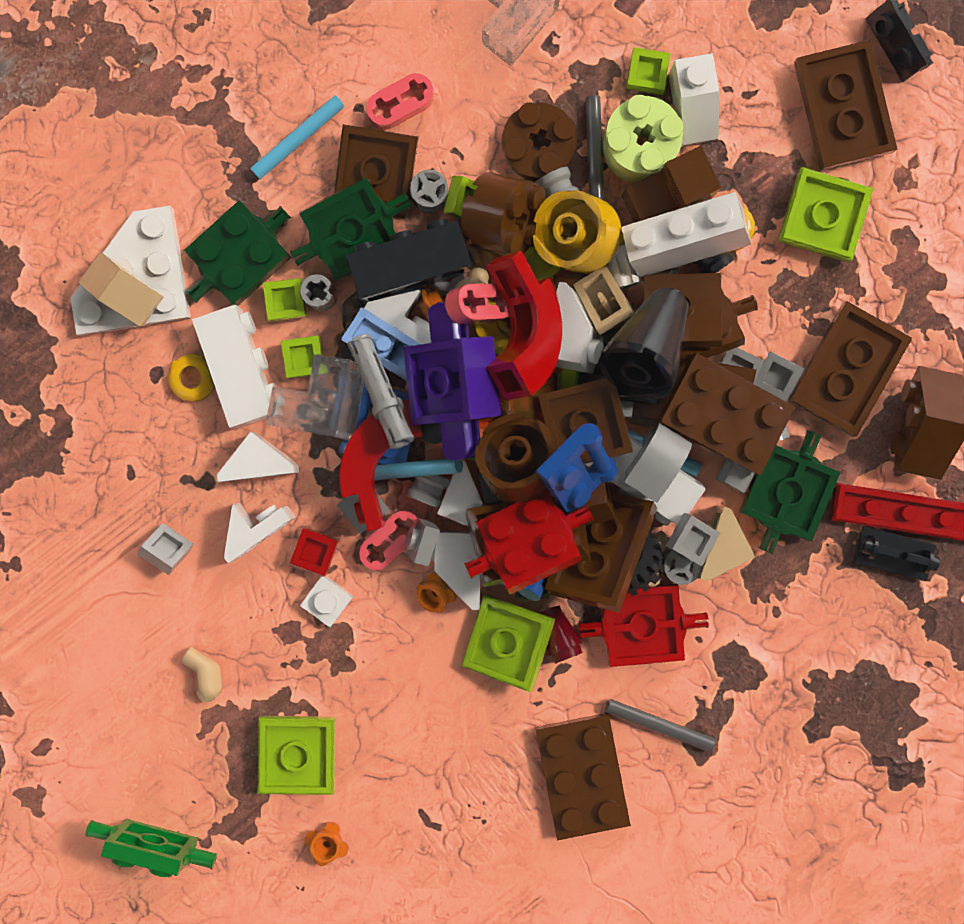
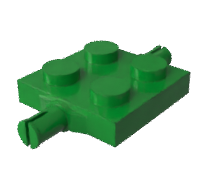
[85,819,217,877]

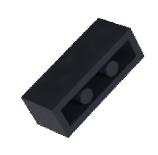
[346,219,472,305]

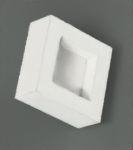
[300,575,354,628]

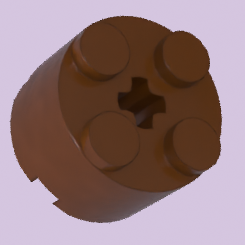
[461,172,545,256]
[475,414,557,506]

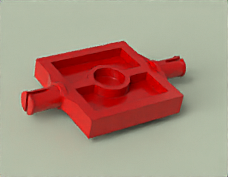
[464,491,594,595]
[579,584,709,667]

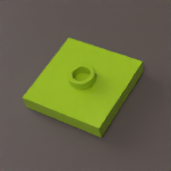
[777,167,874,263]
[461,595,555,692]
[258,716,336,795]

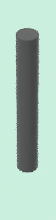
[585,95,604,200]
[605,698,716,753]

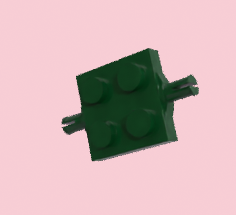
[290,176,412,281]
[184,200,292,306]
[739,430,841,554]

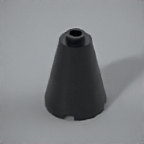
[598,288,689,400]

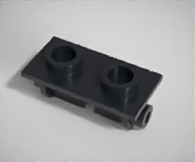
[865,0,934,83]
[853,526,940,581]

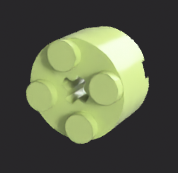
[602,95,683,183]

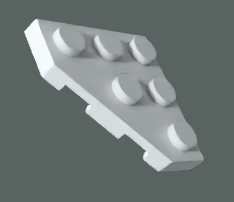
[71,206,191,336]

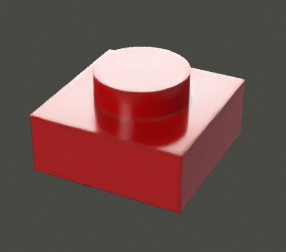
[290,527,340,576]

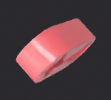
[366,73,434,130]
[445,284,510,324]
[359,510,418,570]

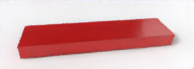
[829,483,964,541]

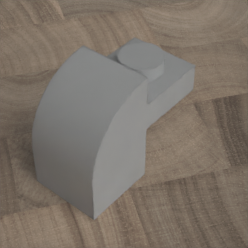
[624,423,692,503]

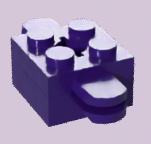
[403,302,502,461]

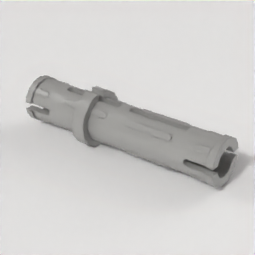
[347,334,414,449]

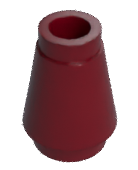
[540,605,583,664]

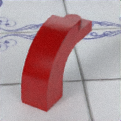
[486,251,562,401]
[340,399,424,531]

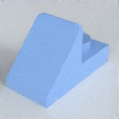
[341,307,420,381]

